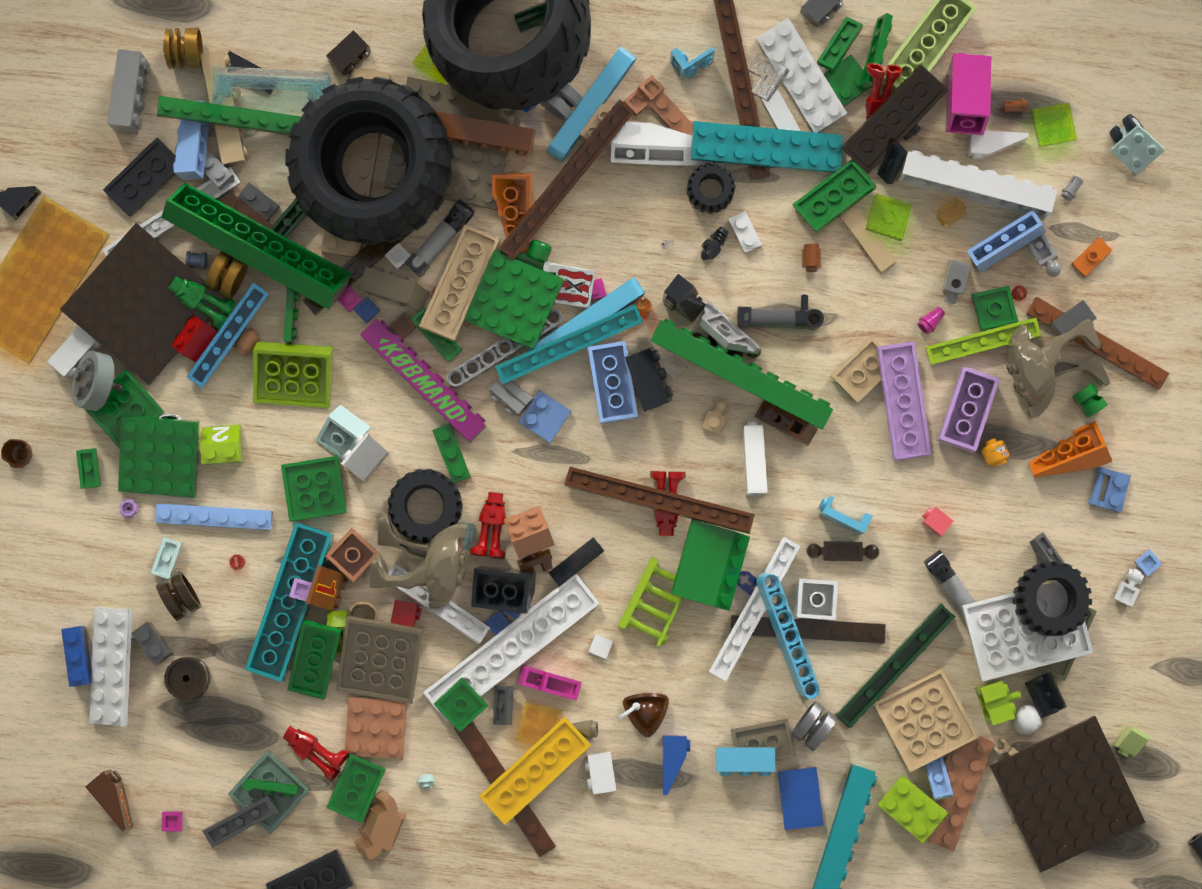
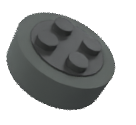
[72,351,123,411]

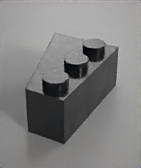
[662,274,706,323]

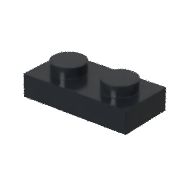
[877,141,908,184]

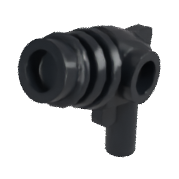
[701,226,729,261]

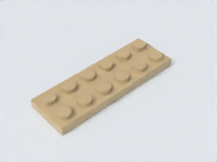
[419,225,500,342]

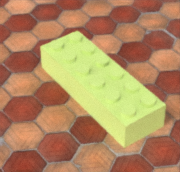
[882,0,977,92]

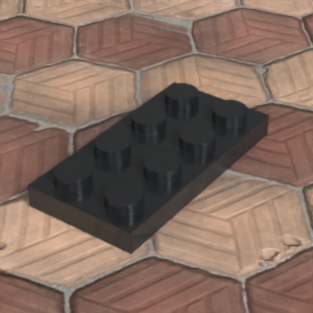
[103,137,176,218]

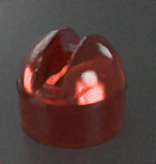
[1011,285,1027,301]
[229,554,245,570]

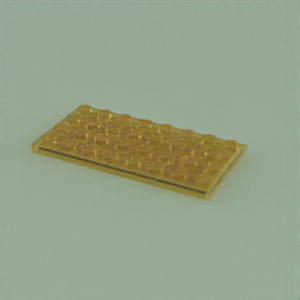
[0,195,110,364]

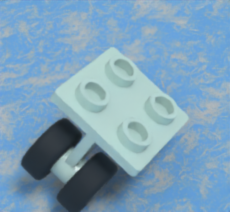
[1110,114,1165,174]

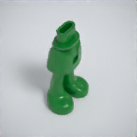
[168,276,235,331]

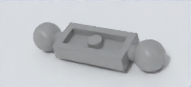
[1027,234,1062,277]

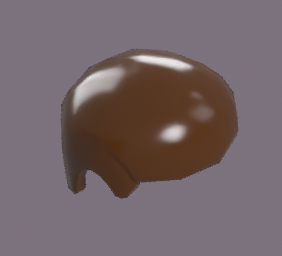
[1,439,33,468]

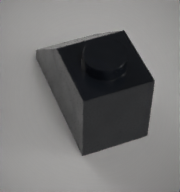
[0,186,42,220]

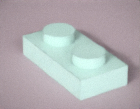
[151,537,183,580]

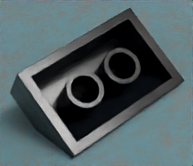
[624,346,674,412]
[471,566,536,614]

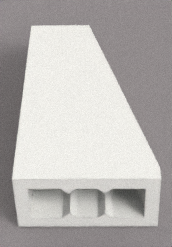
[743,422,767,496]

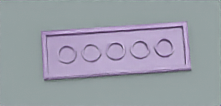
[876,341,932,461]

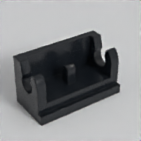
[1025,671,1067,718]

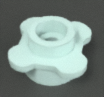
[416,774,436,789]

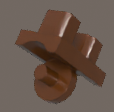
[517,549,553,572]

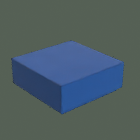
[353,297,380,324]
[485,610,511,636]

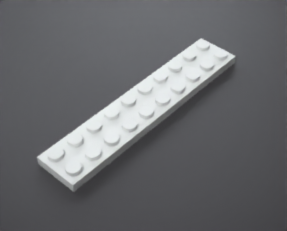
[423,574,600,723]

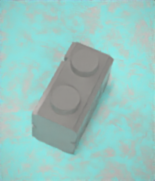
[489,377,533,416]

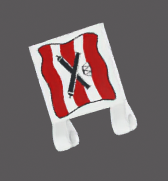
[543,262,596,308]

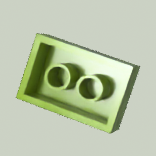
[878,775,950,844]

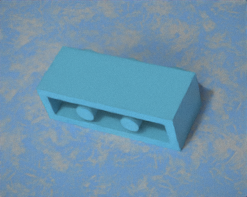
[716,747,775,776]

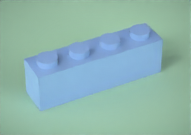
[173,101,210,180]
[967,210,1046,273]

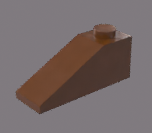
[754,400,817,446]

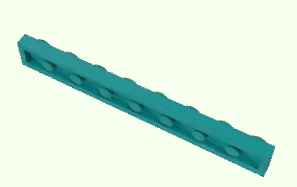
[495,304,643,384]

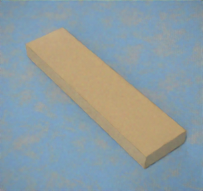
[839,205,897,273]

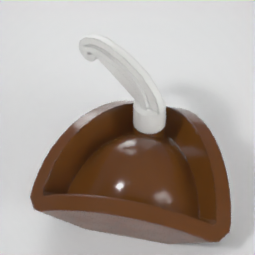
[617,693,669,737]

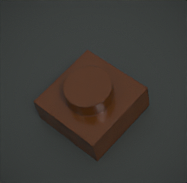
[390,312,417,339]

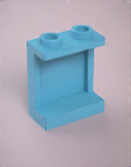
[818,495,873,535]

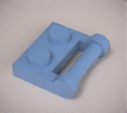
[1087,467,1131,513]

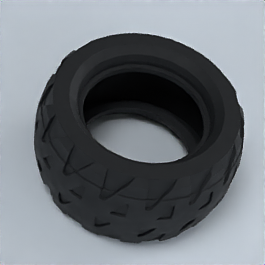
[422,0,591,110]

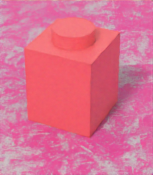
[921,507,954,537]

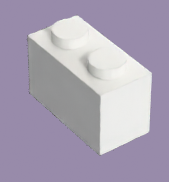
[584,751,616,794]

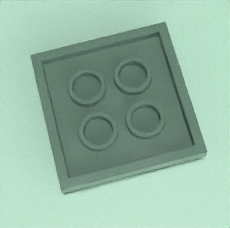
[228,750,311,833]

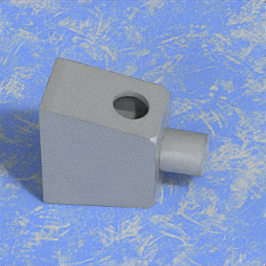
[942,260,971,304]

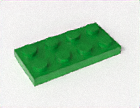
[792,159,876,234]
[287,619,342,700]

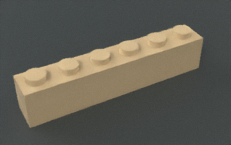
[200,49,249,168]

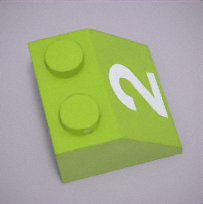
[200,424,243,466]

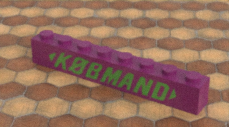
[360,319,486,443]

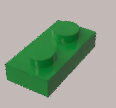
[76,448,101,489]

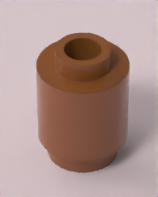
[802,244,821,272]

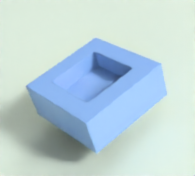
[1134,549,1162,577]

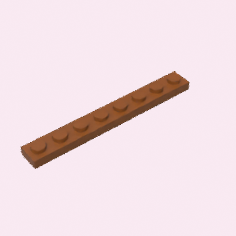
[1026,297,1169,390]

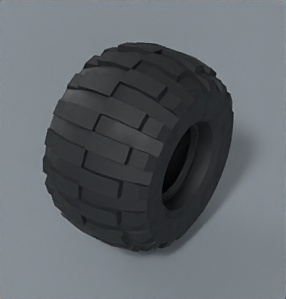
[285,77,453,245]

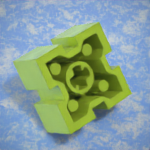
[974,680,1021,726]

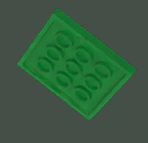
[464,251,564,350]
[118,415,200,498]

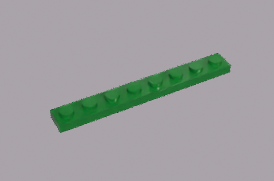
[157,96,302,135]

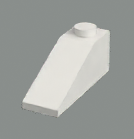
[968,131,1029,160]

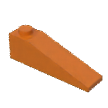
[492,172,533,252]
[1029,421,1112,478]

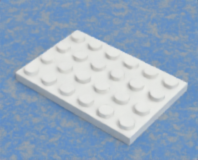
[961,582,1093,681]

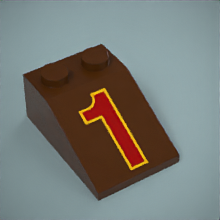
[85,769,133,832]

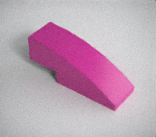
[517,665,582,701]

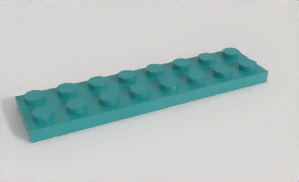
[691,121,843,173]

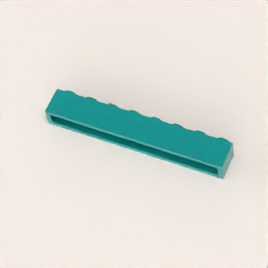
[812,764,877,889]

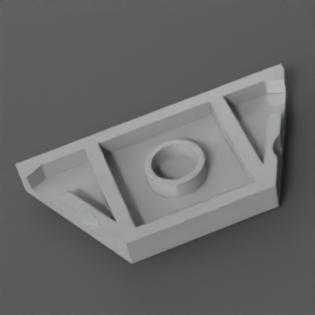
[698,301,761,354]

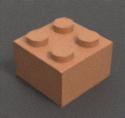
[504,506,555,559]
[326,528,382,583]

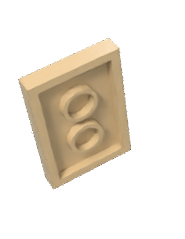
[830,336,881,403]

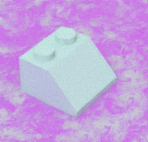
[315,405,371,460]

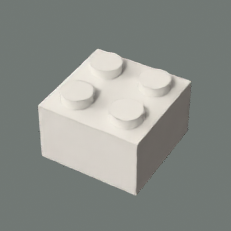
[795,579,838,621]

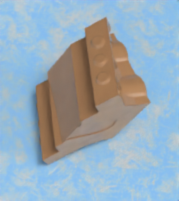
[354,790,406,860]

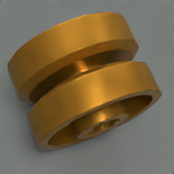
[205,251,248,300]

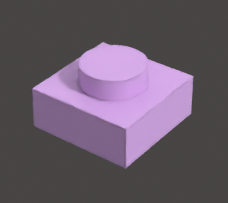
[289,578,312,601]

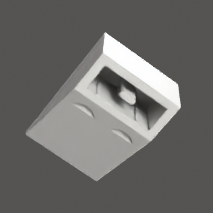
[341,433,389,482]

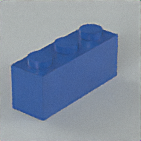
[61,626,92,687]

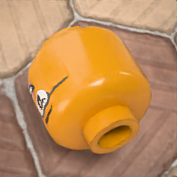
[981,438,1010,468]

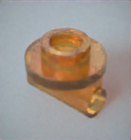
[633,298,653,320]

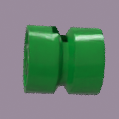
[1072,383,1108,418]

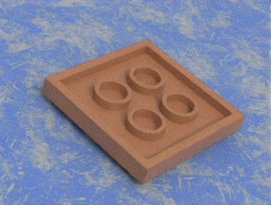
[345,697,407,759]

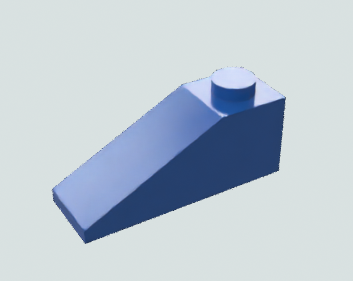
[663,736,690,795]

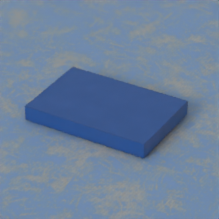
[778,767,824,830]

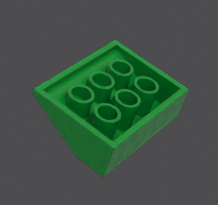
[671,519,750,611]

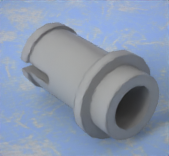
[1061,175,1083,201]

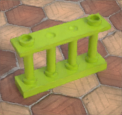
[618,557,683,647]

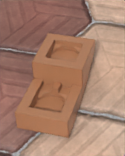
[623,75,665,117]

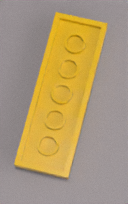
[479,717,591,825]

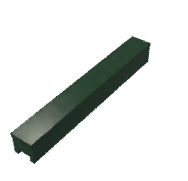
[834,603,956,728]

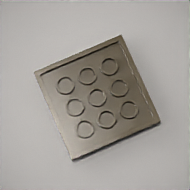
[336,616,424,704]

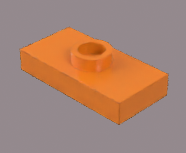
[1071,237,1112,277]

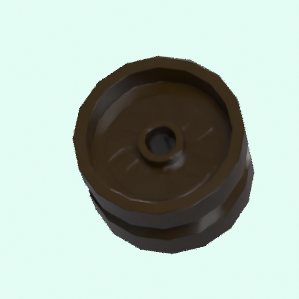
[156,571,202,621]
[164,657,211,700]

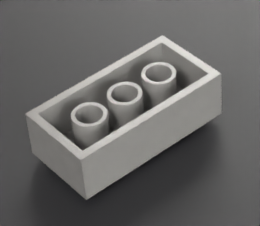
[107,49,150,135]

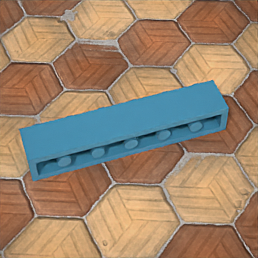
[187,283,269,388]

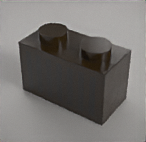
[326,30,371,76]

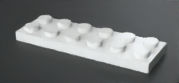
[756,18,848,133]
[89,607,132,727]

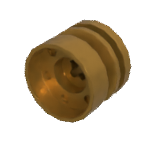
[163,27,203,69]

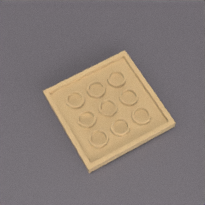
[873,668,979,773]

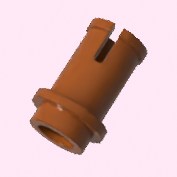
[1004,98,1028,113]

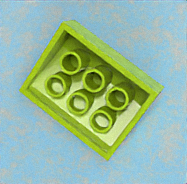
[253,341,334,408]

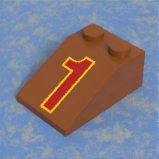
[305,565,348,611]

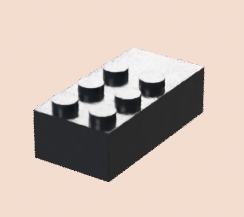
[265,848,354,889]

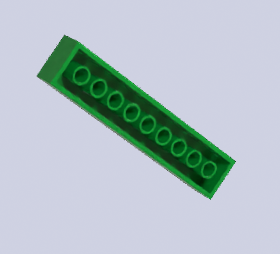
[161,182,352,309]
[649,319,833,430]

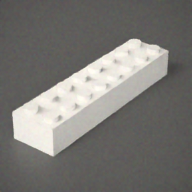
[898,150,1057,219]

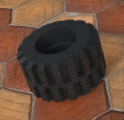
[687,163,735,214]

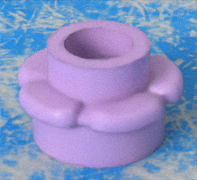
[119,499,138,518]

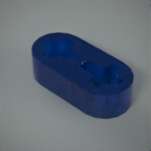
[737,571,757,596]

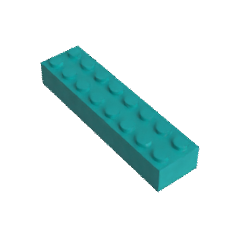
[245,522,335,682]

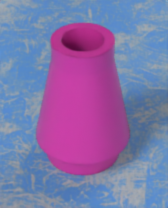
[917,307,945,334]

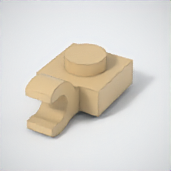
[702,399,726,435]
[992,738,1019,756]

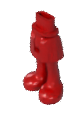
[865,63,902,120]
[650,471,686,536]
[469,492,506,559]
[283,726,349,782]

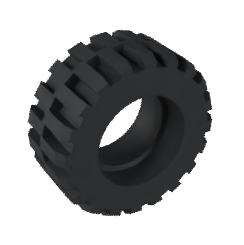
[388,469,463,543]
[1013,561,1092,636]

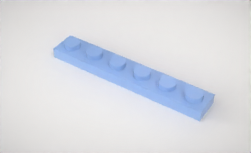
[155,503,273,530]

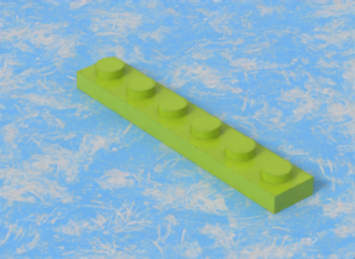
[925,317,1041,366]

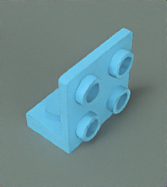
[670,47,715,79]

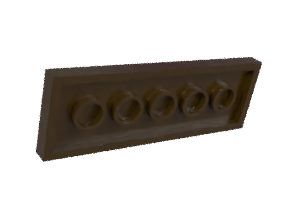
[841,63,949,174]

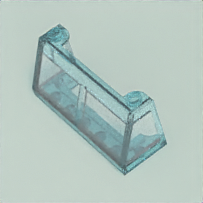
[212,66,331,105]

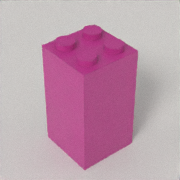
[945,53,992,135]

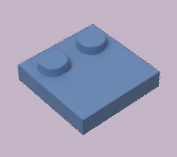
[518,390,571,443]

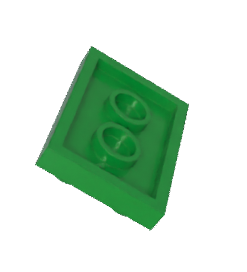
[326,753,386,823]

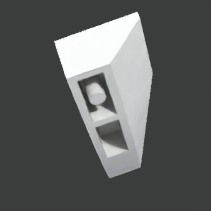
[611,122,725,166]

